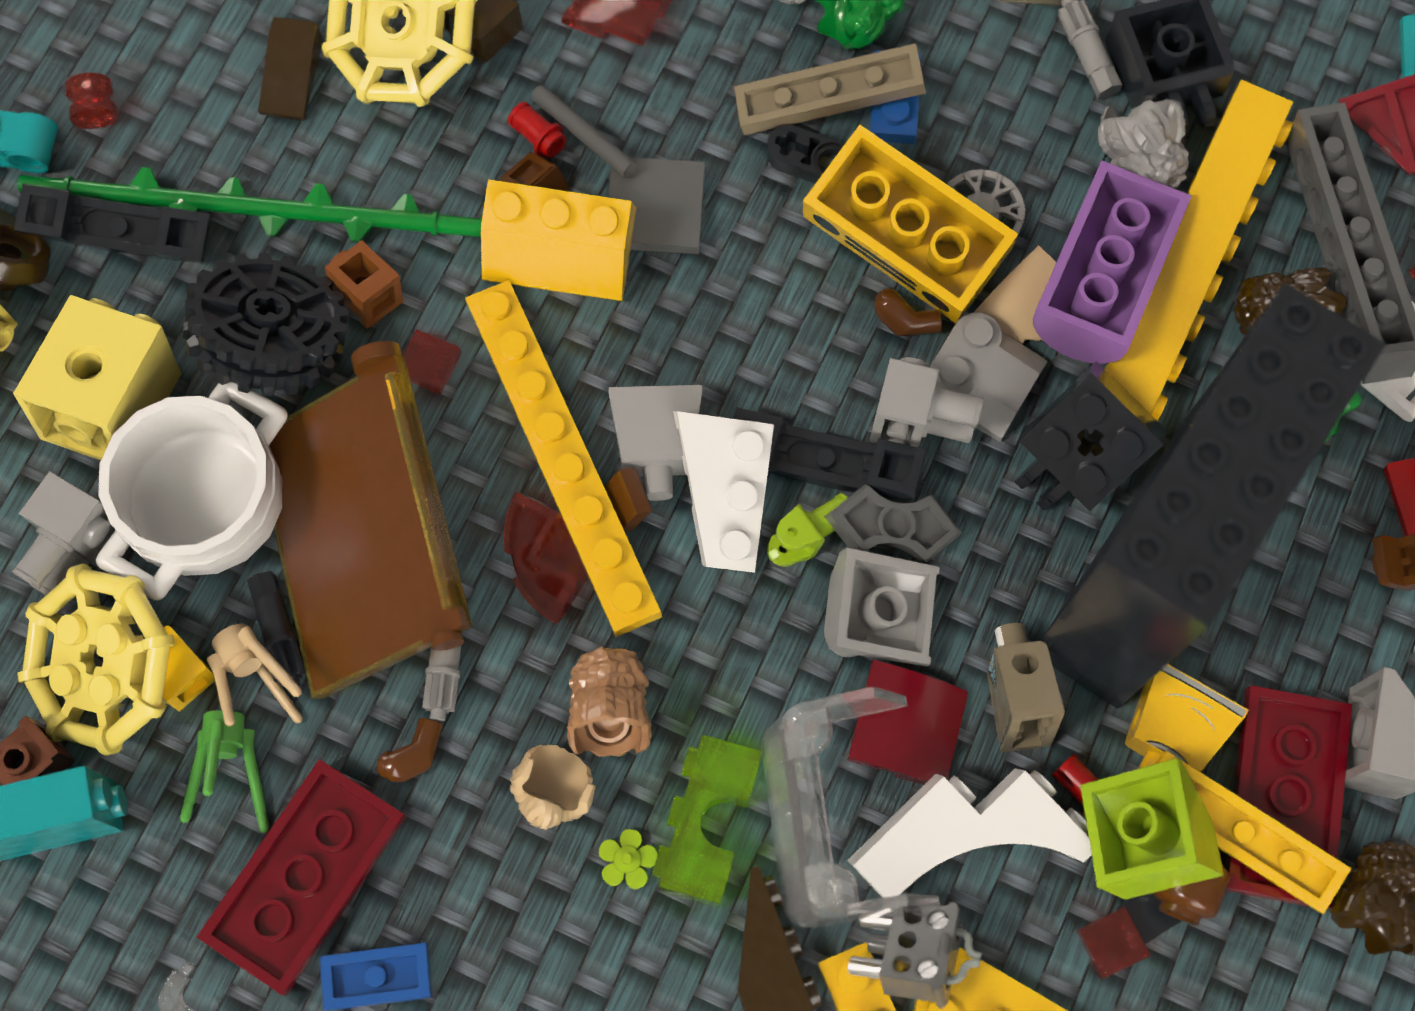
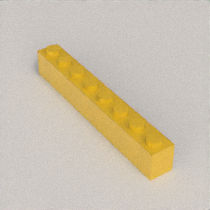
[1105,79,1293,421]

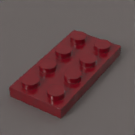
[1225,685,1352,910]
[196,759,407,996]

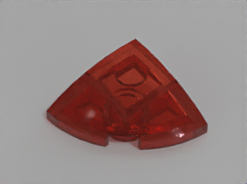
[561,0,672,46]
[504,492,589,624]

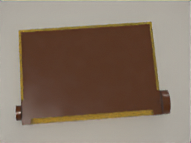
[269,341,472,699]

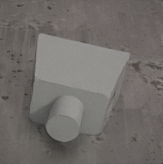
[609,385,702,501]

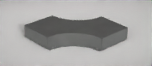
[824,484,962,564]

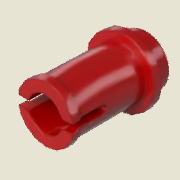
[507,101,567,158]
[1051,753,1099,816]

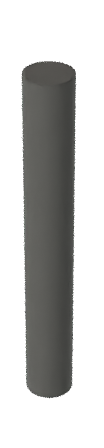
[531,85,638,179]

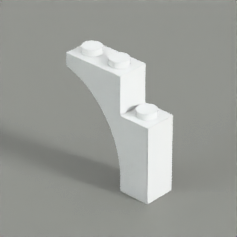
[847,768,1092,904]

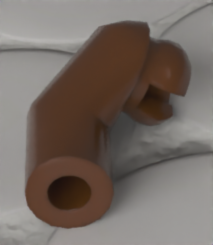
[874,288,941,336]
[377,718,443,783]

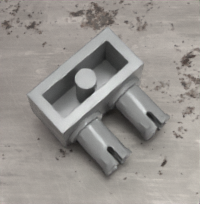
[869,357,984,447]
[12,471,115,596]

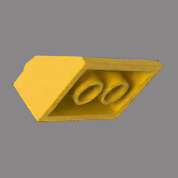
[481,180,637,302]

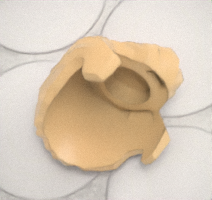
[510,744,596,831]

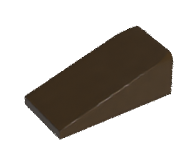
[258,17,323,121]

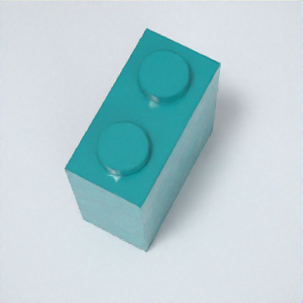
[0,766,128,861]

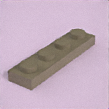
[734,43,926,135]

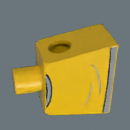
[1125,664,1248,772]

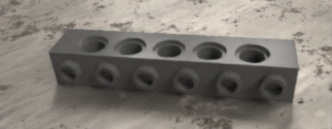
[1287,102,1415,384]

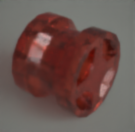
[64,73,118,129]

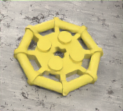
[322,0,478,107]
[17,564,175,756]

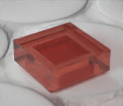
[401,329,462,394]
[1076,907,1150,979]

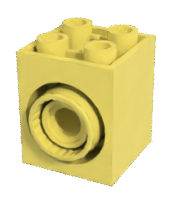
[13,295,181,460]

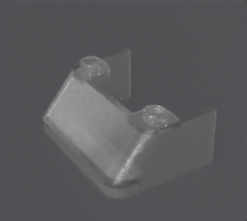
[761,687,940,927]

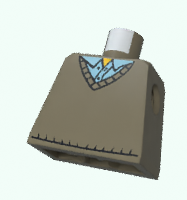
[987,623,1065,753]

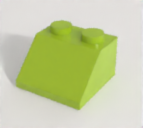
[1080,758,1224,900]

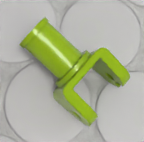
[767,493,847,567]

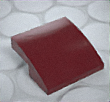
[847,659,968,785]

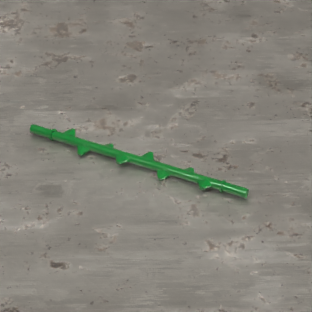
[18,167,482,243]

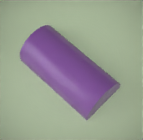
[1033,160,1191,364]

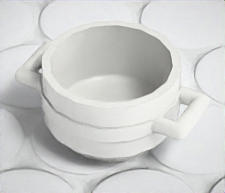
[96,382,287,600]

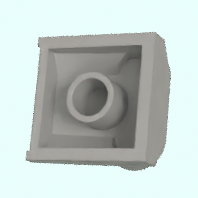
[930,312,1048,442]
[824,548,940,666]

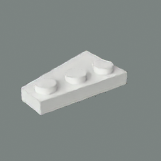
[673,411,774,573]

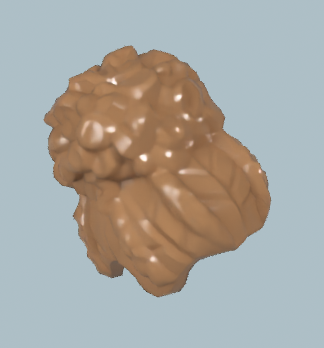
[567,646,652,757]

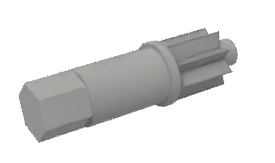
[1058,0,1122,99]
[422,600,466,722]

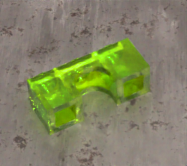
[652,734,762,909]

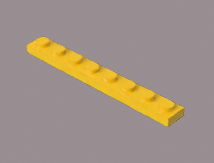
[465,280,662,637]

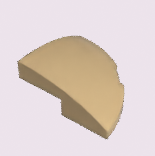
[974,245,1056,348]

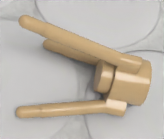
[206,624,303,726]

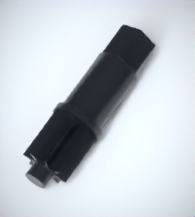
[247,571,307,690]

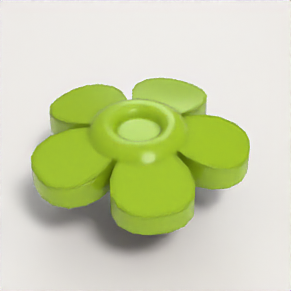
[598,829,658,890]

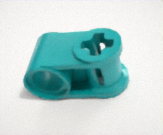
[0,110,59,174]

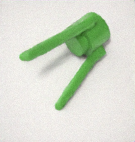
[180,710,270,833]

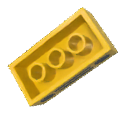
[803,125,1018,323]

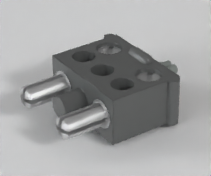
[848,899,982,1008]

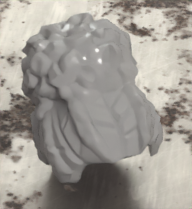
[1098,99,1189,189]

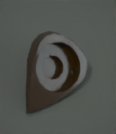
[0,209,50,291]

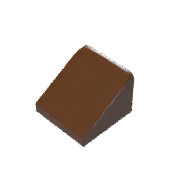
[498,152,570,191]

